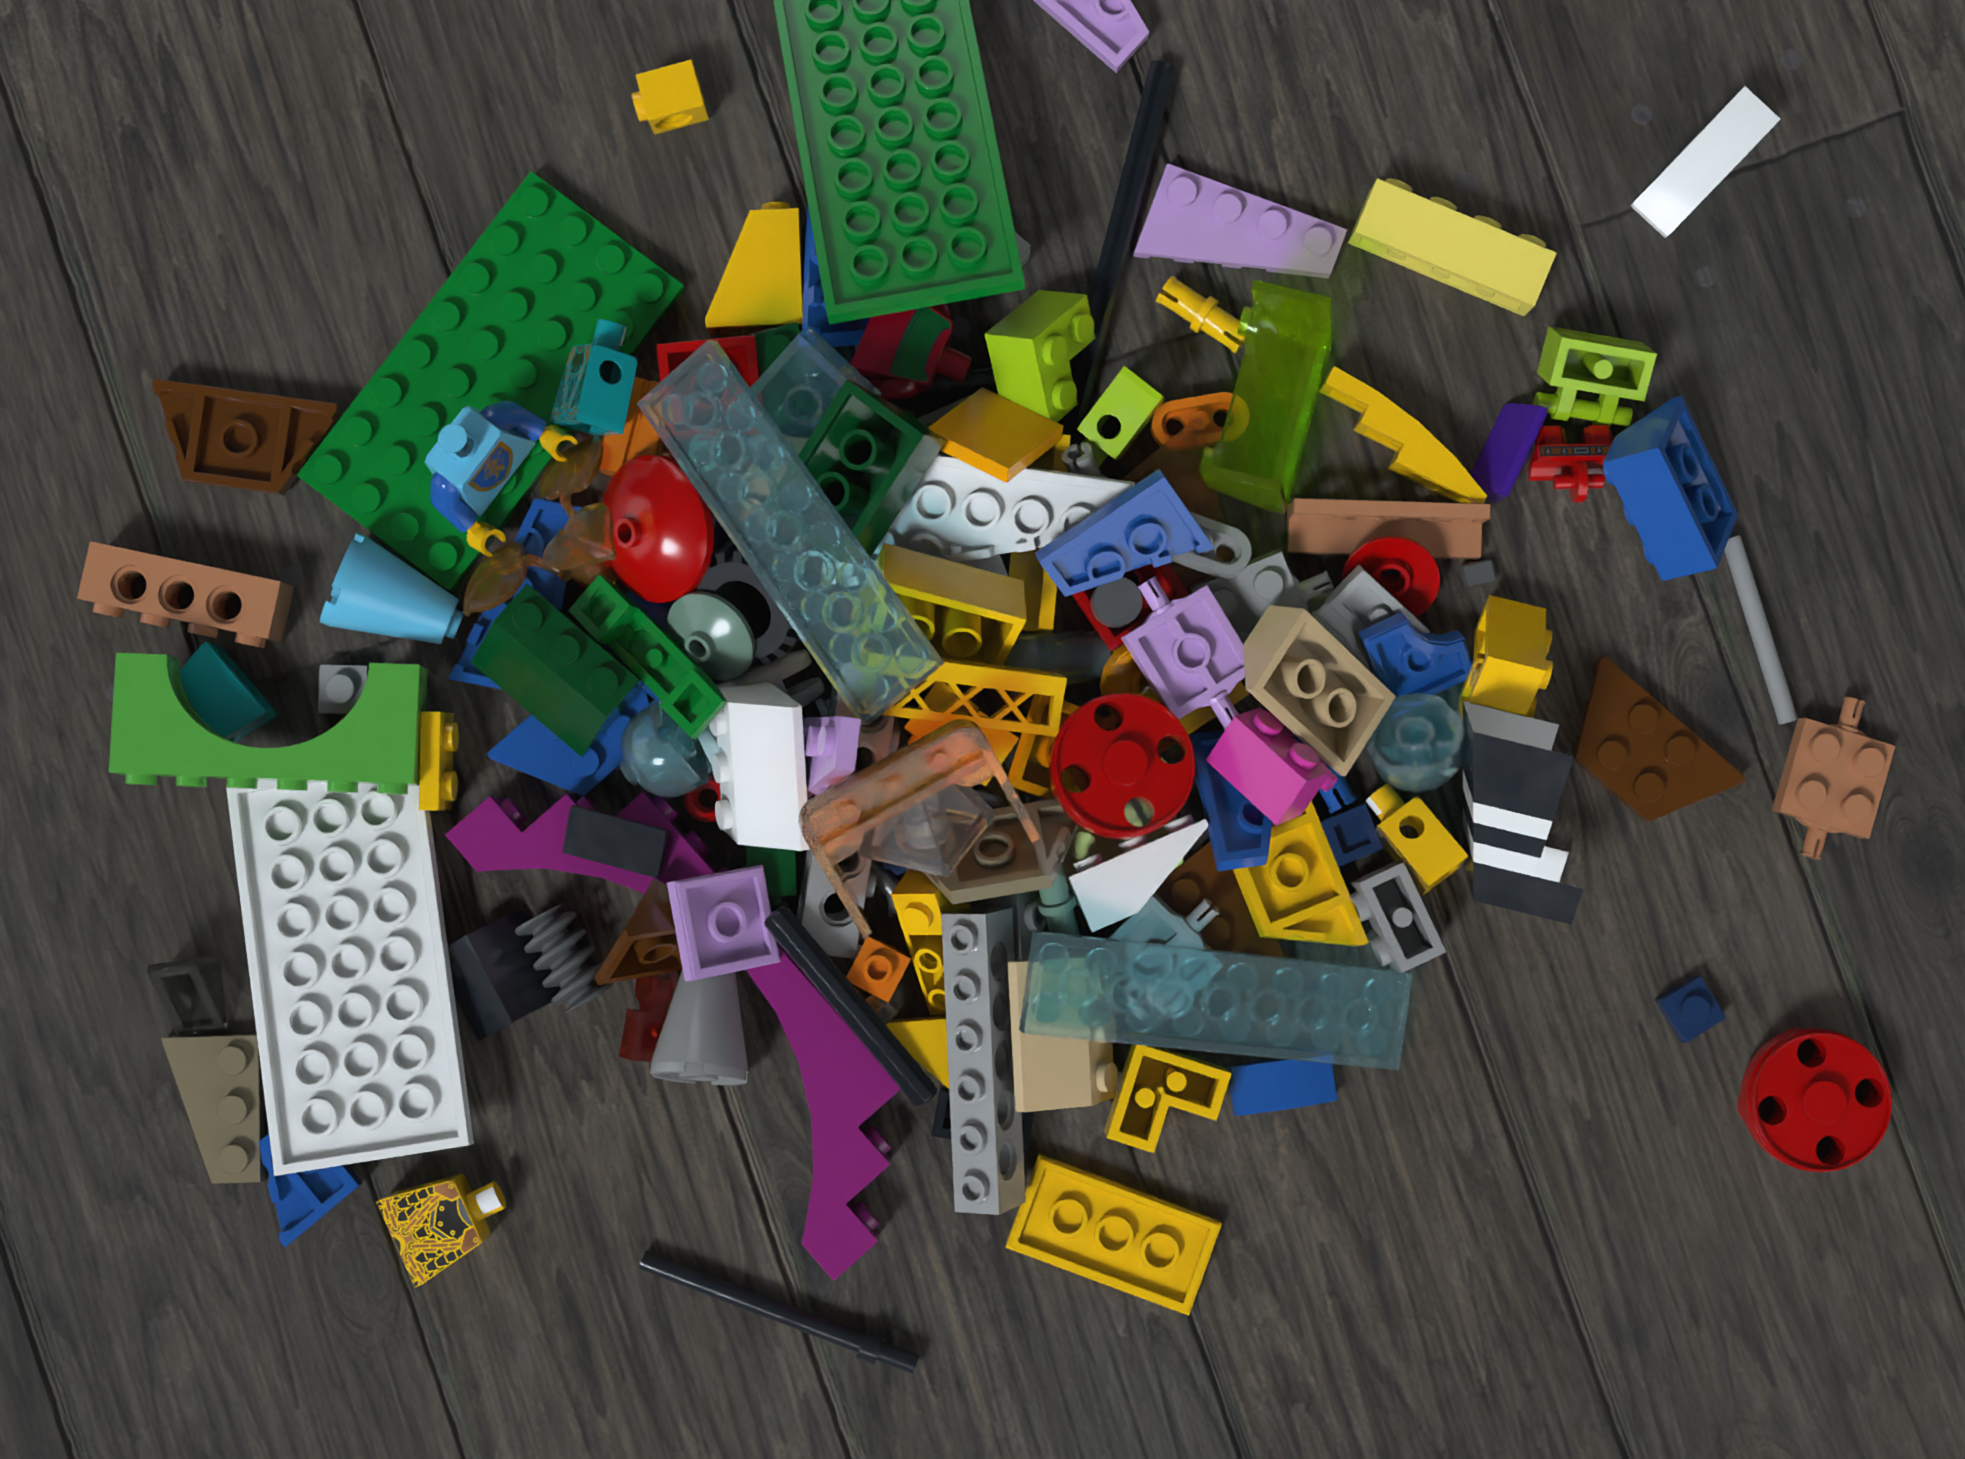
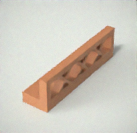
[1286,498,1490,560]

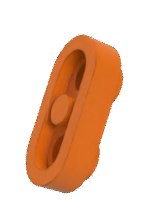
[1151,392,1248,451]

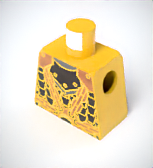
[1366,783,1468,897]
[376,1173,506,1288]

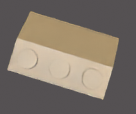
[1243,605,1396,777]
[1008,951,1118,1112]

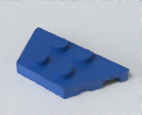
[487,690,659,797]

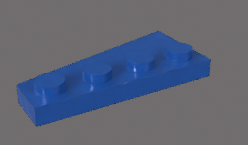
[448,498,585,690]

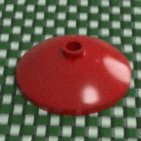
[600,454,714,603]

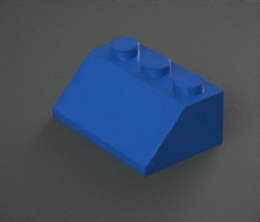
[1603,395,1738,581]

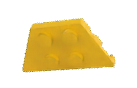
[1233,800,1369,946]

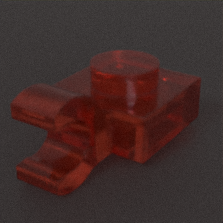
[619,976,673,1062]

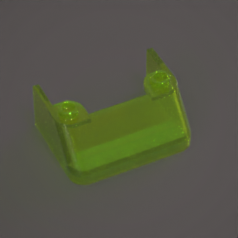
[1199,280,1334,515]

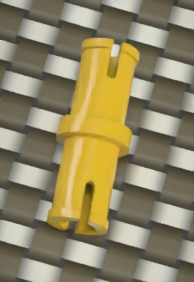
[1156,275,1253,354]

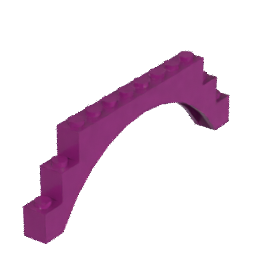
[445,792,900,1281]

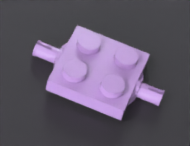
[1121,576,1245,730]

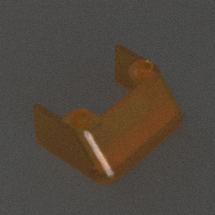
[798,719,1041,937]

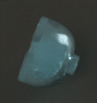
[1366,693,1465,793]
[620,698,713,798]

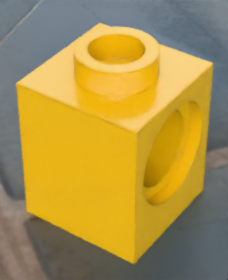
[631,59,709,135]

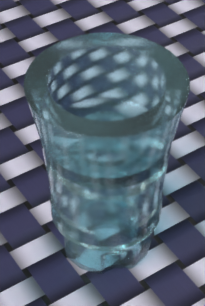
[1004,630,1110,699]

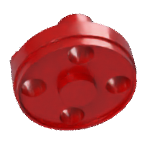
[1049,693,1195,839]
[1737,1028,1892,1172]

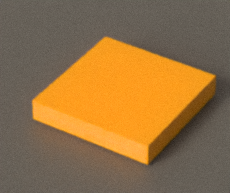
[928,387,1063,483]

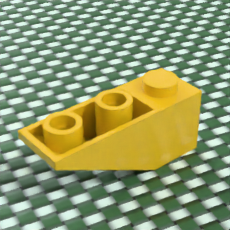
[891,863,970,1015]

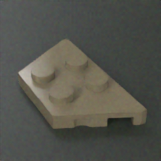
[894,799,1078,904]

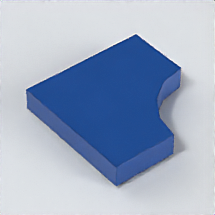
[1357,612,1472,716]

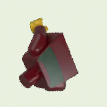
[829,304,973,402]

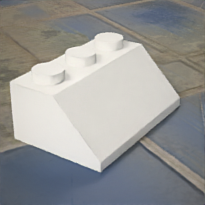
[709,682,810,851]

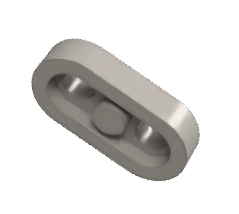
[1171,512,1252,579]

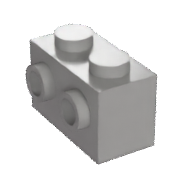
[1349,862,1446,973]

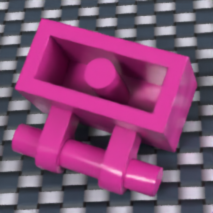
[1206,707,1338,825]

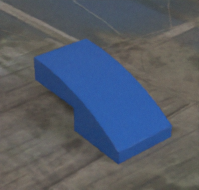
[1227,1052,1338,1116]

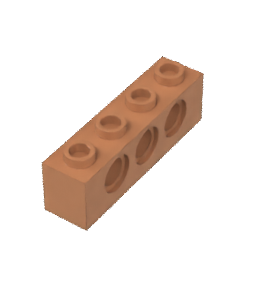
[77,541,295,648]

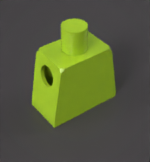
[1077,366,1166,467]

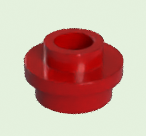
[684,774,721,822]

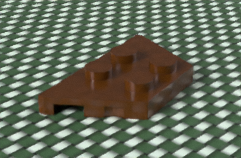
[152,379,342,496]
[1572,656,1746,822]

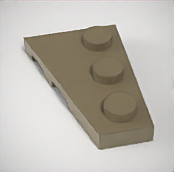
[161,1034,266,1184]

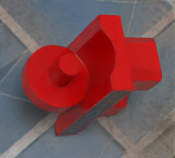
[1527,425,1614,503]

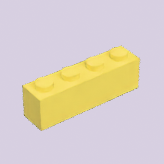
[1348,178,1557,316]

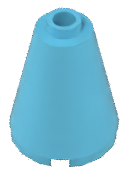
[320,532,464,644]

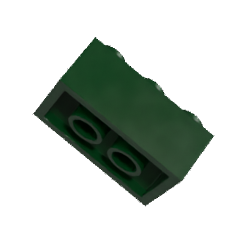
[766,379,946,565]
[471,583,645,757]

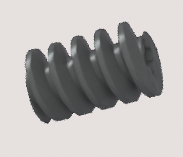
[515,904,614,1015]

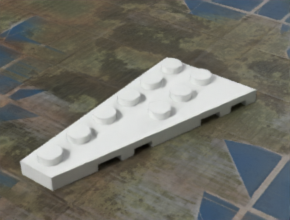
[821,453,1135,587]

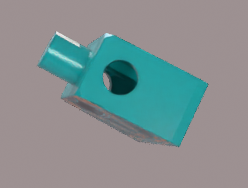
[549,319,637,436]

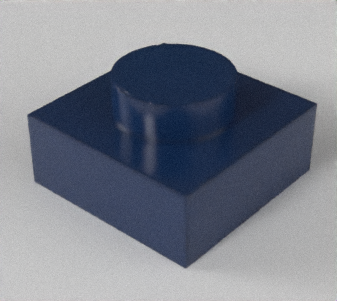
[1320,803,1384,867]
[1654,975,1726,1043]

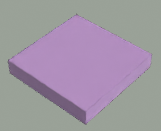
[667,865,781,982]

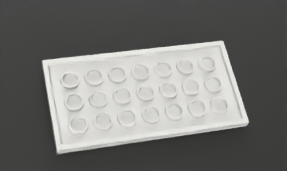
[226,780,474,1176]

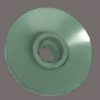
[667,591,755,681]

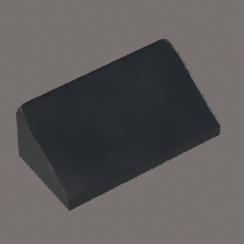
[562,805,671,878]

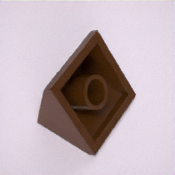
[595,878,682,985]

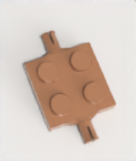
[1772,697,1896,860]

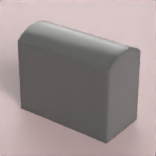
[1460,558,1496,588]

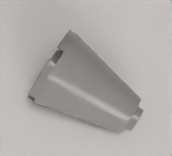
[650,969,749,1085]

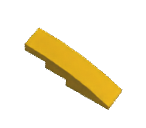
[1319,366,1487,504]

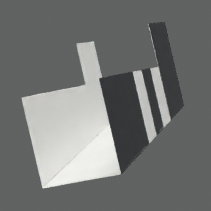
[1463,701,1584,925]

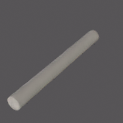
[1724,535,1798,725]

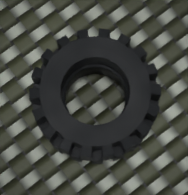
[692,529,825,665]

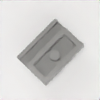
[1311,565,1430,671]

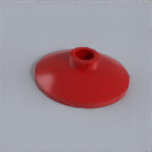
[1342,535,1440,617]

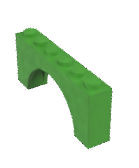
[109,652,428,795]

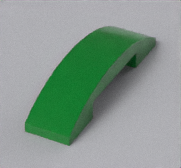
[568,574,727,740]

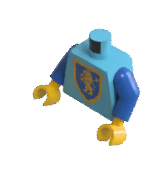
[425,400,578,557]

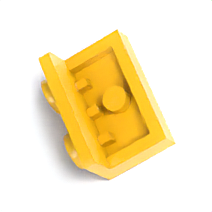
[419,712,459,811]

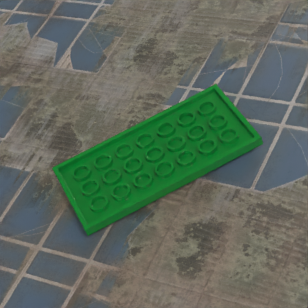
[773,0,1025,325]
[296,171,686,593]

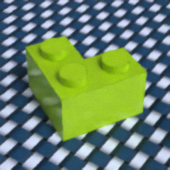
[985,290,1095,422]

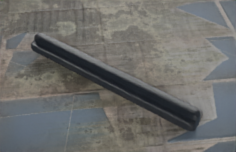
[764,905,938,1107]

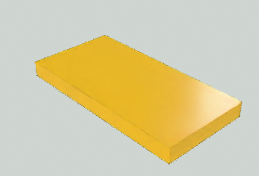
[1005,1153,1222,1316]

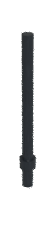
[639,1250,919,1374]

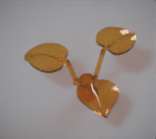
[463,436,618,617]

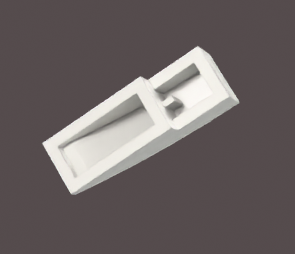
[1631,86,1780,238]

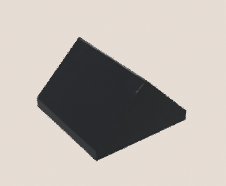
[448,910,561,1041]

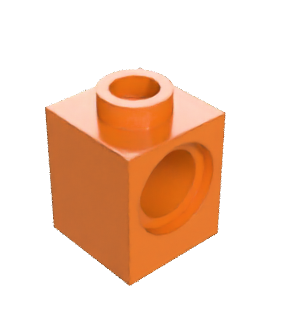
[846,934,912,1003]

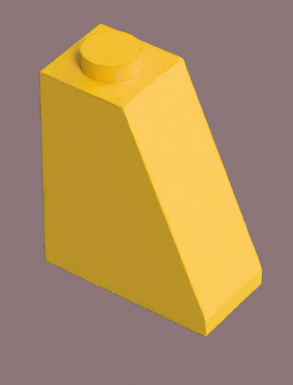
[706,202,804,338]

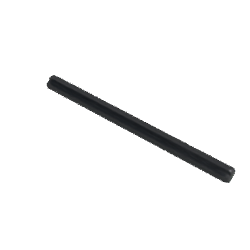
[1057,60,1175,431]

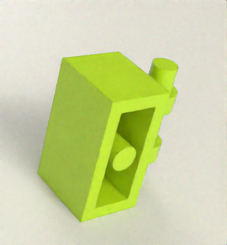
[1533,326,1657,427]

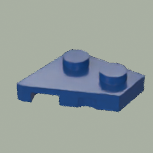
[258,1134,363,1247]

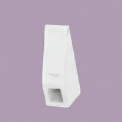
[1067,814,1209,932]

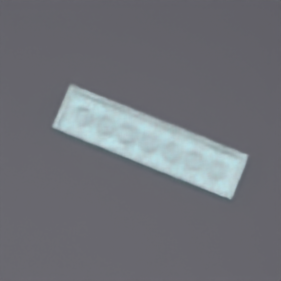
[637,339,944,725]
[1019,931,1413,1070]

